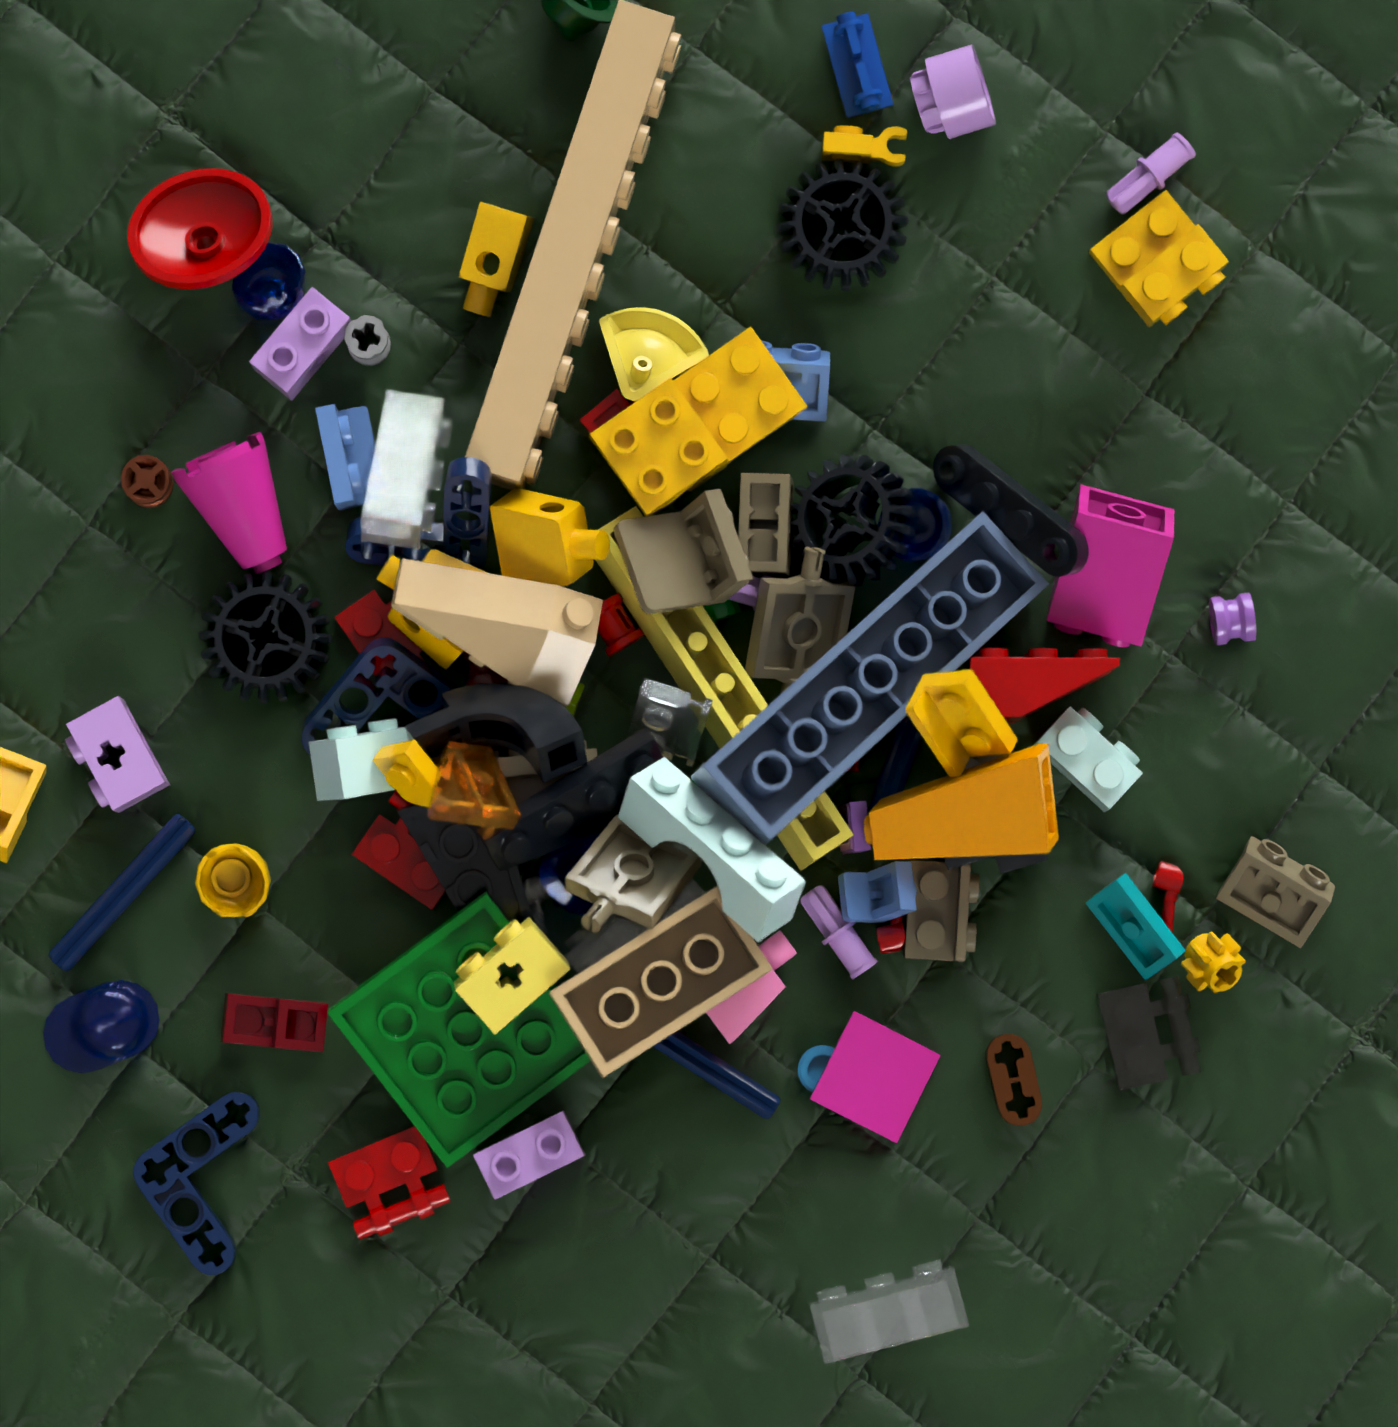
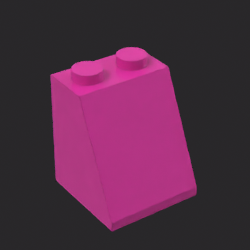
[1046,484,1174,647]

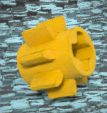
[1181,931,1246,994]

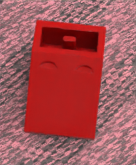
[964,648,1120,724]

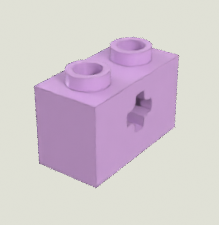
[249,287,351,401]
[65,696,170,813]
[473,1111,586,1199]

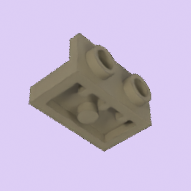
[1216,836,1335,948]
[904,860,979,962]

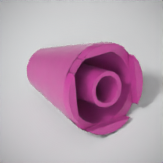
[171,432,287,574]

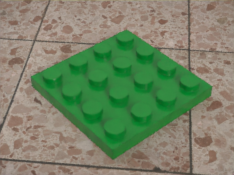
[327,891,590,1168]

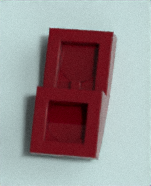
[220,993,328,1052]

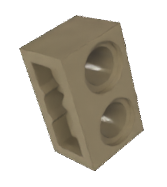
[738,473,794,579]

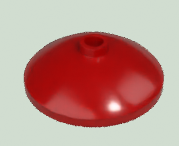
[127,168,273,289]

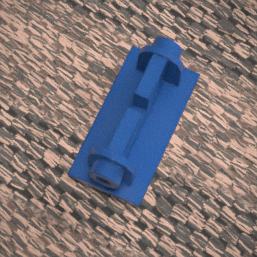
[821,11,894,118]

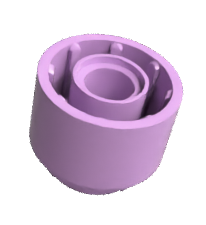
[910,44,996,139]

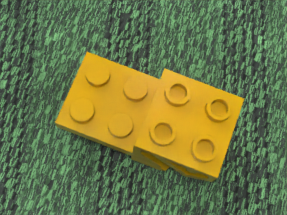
[590,326,808,517]

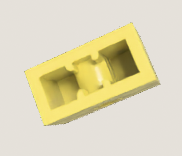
[454,917,570,1034]

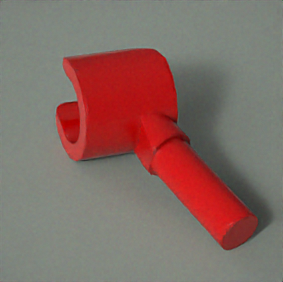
[1152,861,1184,933]
[876,916,905,954]

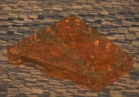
[427,741,521,830]

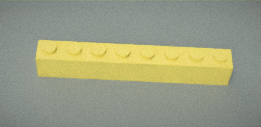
[596,506,854,871]

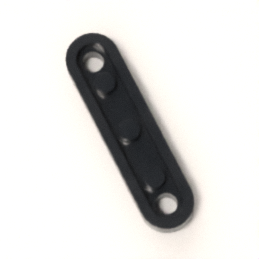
[933,444,1089,577]

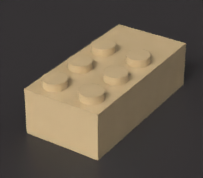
[549,886,773,1078]

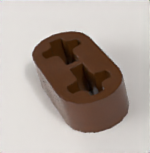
[985,1034,1042,1126]

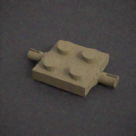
[745,547,855,695]
[565,815,702,932]

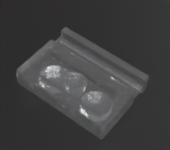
[627,678,713,767]

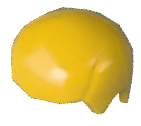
[195,843,271,918]

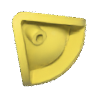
[599,307,709,401]

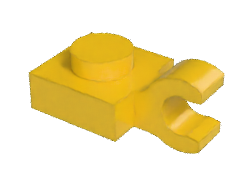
[822,126,907,167]

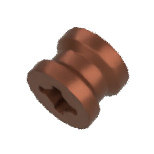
[121,455,174,508]

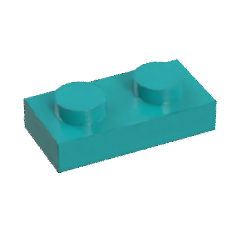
[1085,872,1186,981]

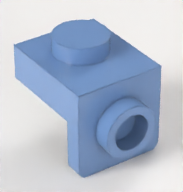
[838,861,917,923]

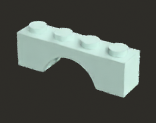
[618,757,806,942]

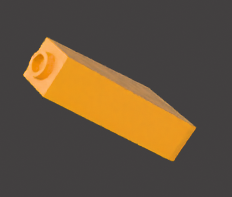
[864,743,1059,860]

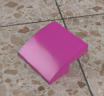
[810,1011,941,1143]

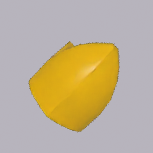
[372,739,451,807]

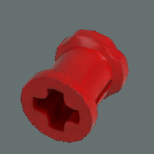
[598,593,645,657]

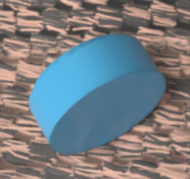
[797,1045,835,1092]

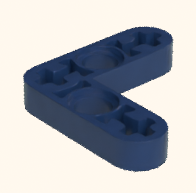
[345,457,492,569]
[301,637,460,755]
[133,1092,260,1275]

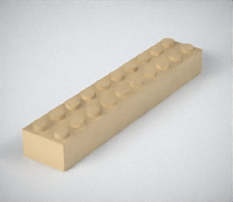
[465,0,681,490]

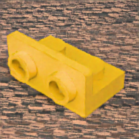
[906,669,1018,777]

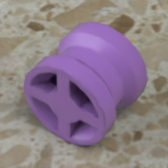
[1209,593,1256,646]

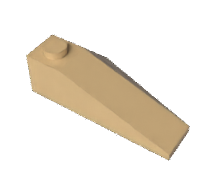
[391,559,603,707]

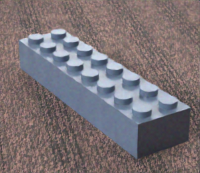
[691,511,1049,845]

